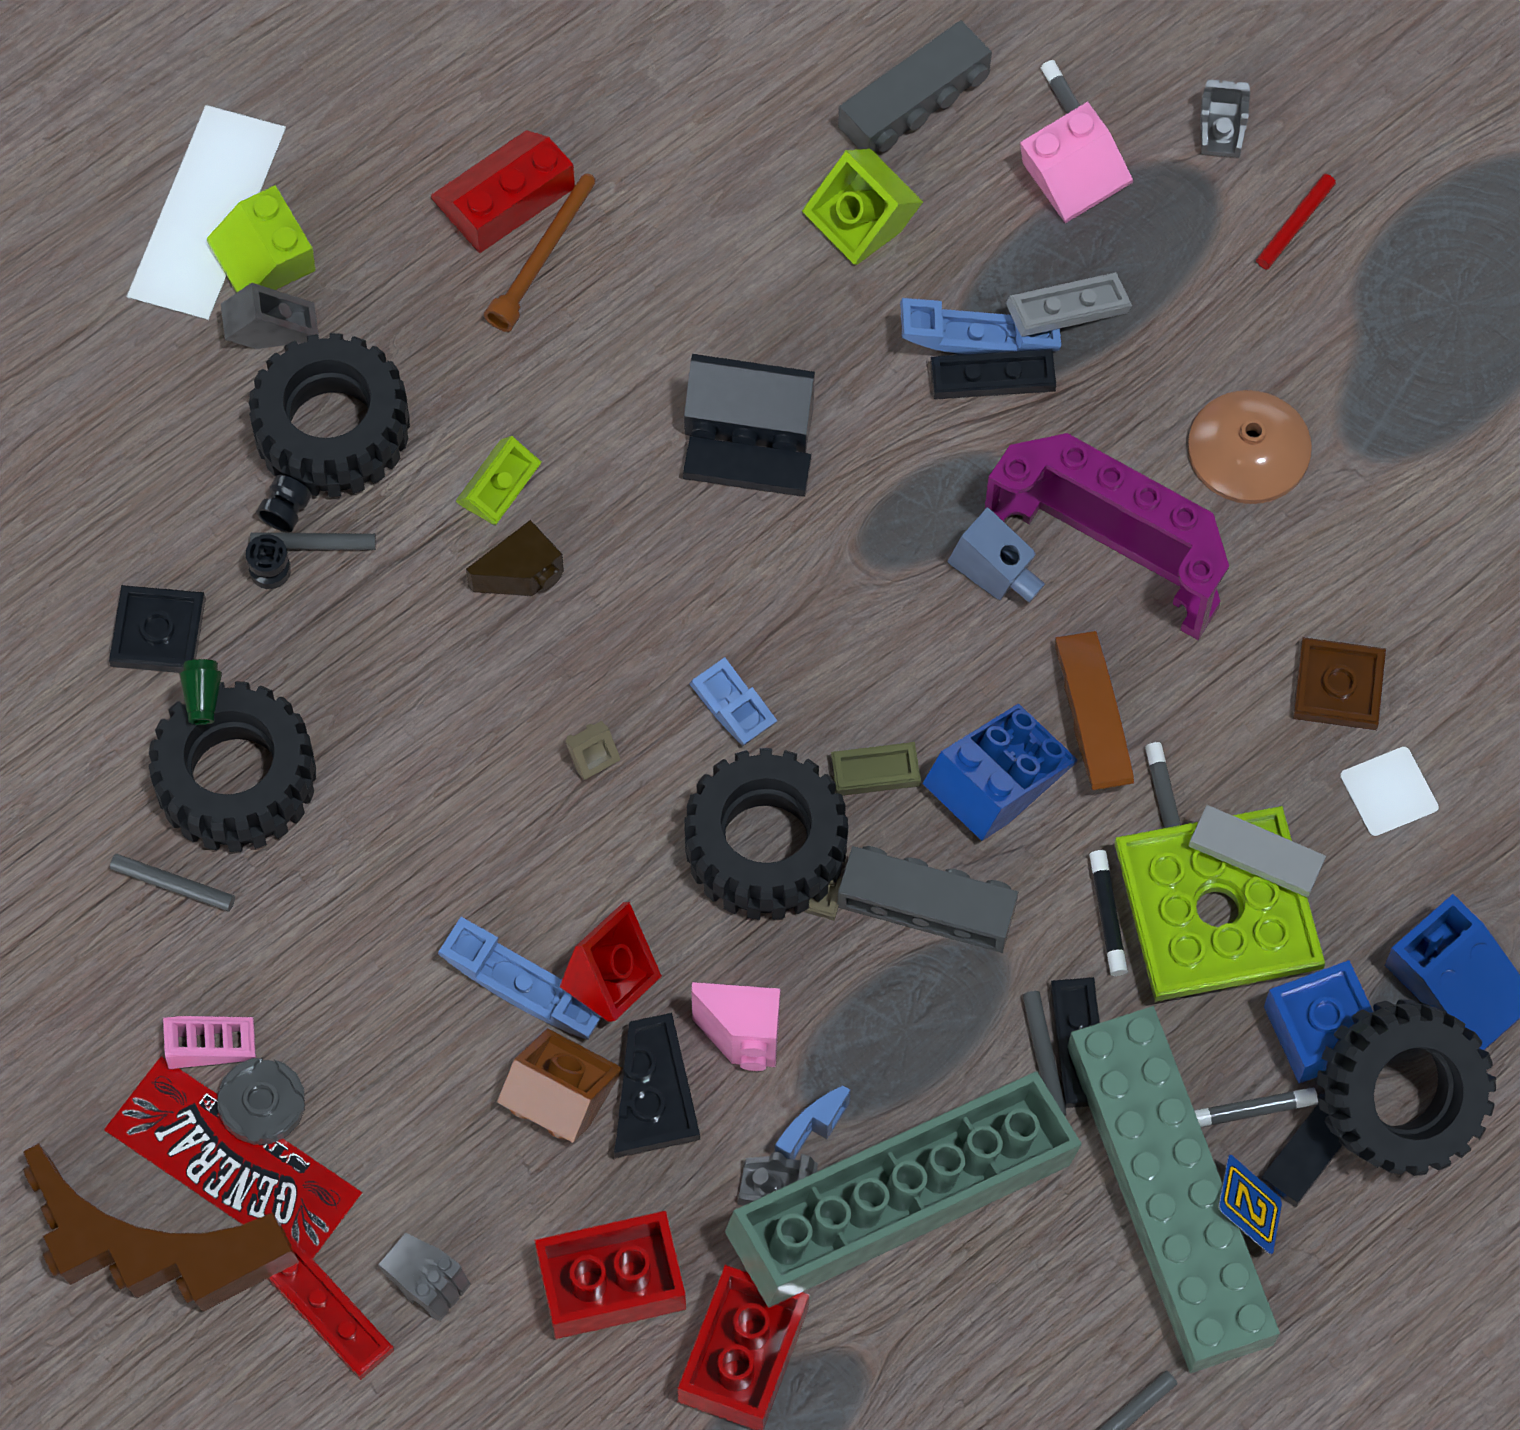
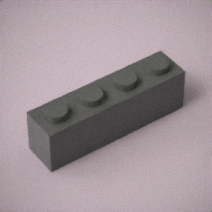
[838,20,992,153]
[837,846,1019,953]

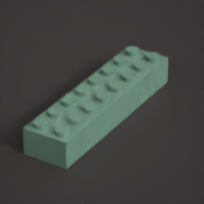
[1067,1006,1280,1373]
[725,1071,1082,1308]

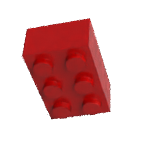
[534,1211,686,1339]
[678,1265,810,1430]

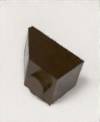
[466,520,564,596]

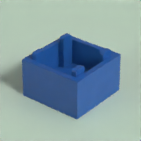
[1264,960,1373,1084]

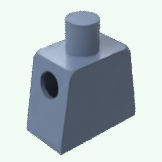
[947,507,1045,603]

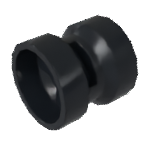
[256,475,312,533]
[246,534,291,589]

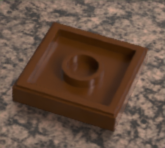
[1293,637,1386,731]

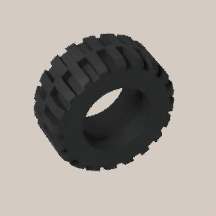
[249,333,410,497]
[149,681,316,852]
[685,748,848,920]
[1317,999,1496,1176]

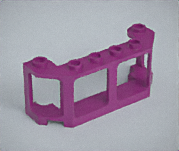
[984,433,1229,640]

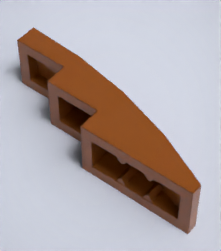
[1055,631,1134,790]

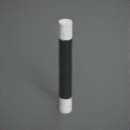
[1089,850,1128,976]

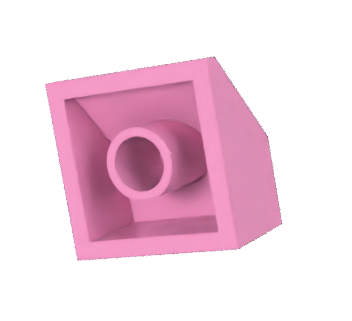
[1020,102,1133,223]
[692,982,780,1071]

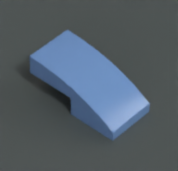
[690,657,777,746]
[775,1086,850,1160]

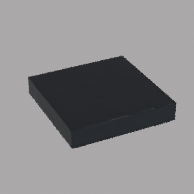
[109,585,206,673]

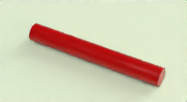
[1256,174,1336,269]

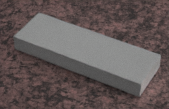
[1006,272,1132,337]
[1189,805,1326,898]

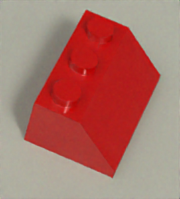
[431,130,575,254]

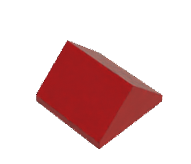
[559,902,662,1022]

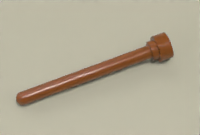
[484,173,595,332]

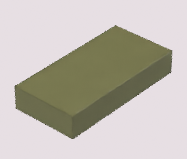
[831,742,921,796]

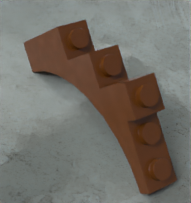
[23,1143,299,1312]

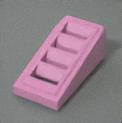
[163,1016,256,1069]

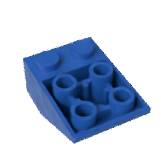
[922,703,1078,841]
[1384,894,1520,1050]

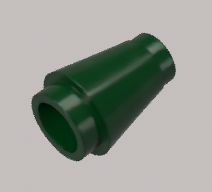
[179,659,222,725]

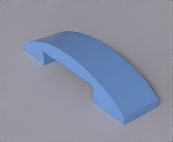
[900,298,1061,355]
[438,917,602,1040]

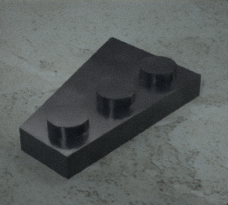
[614,1013,700,1158]

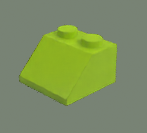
[802,149,923,265]
[206,185,316,293]

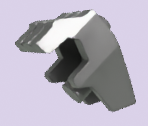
[1200,79,1250,158]
[737,1152,818,1206]
[378,1232,470,1321]

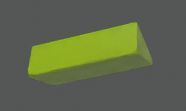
[456,436,542,525]

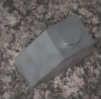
[221,283,319,349]

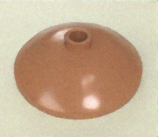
[1188,390,1312,504]

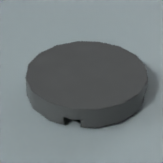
[218,1058,305,1145]

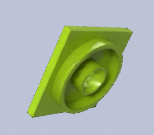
[1115,806,1325,1002]

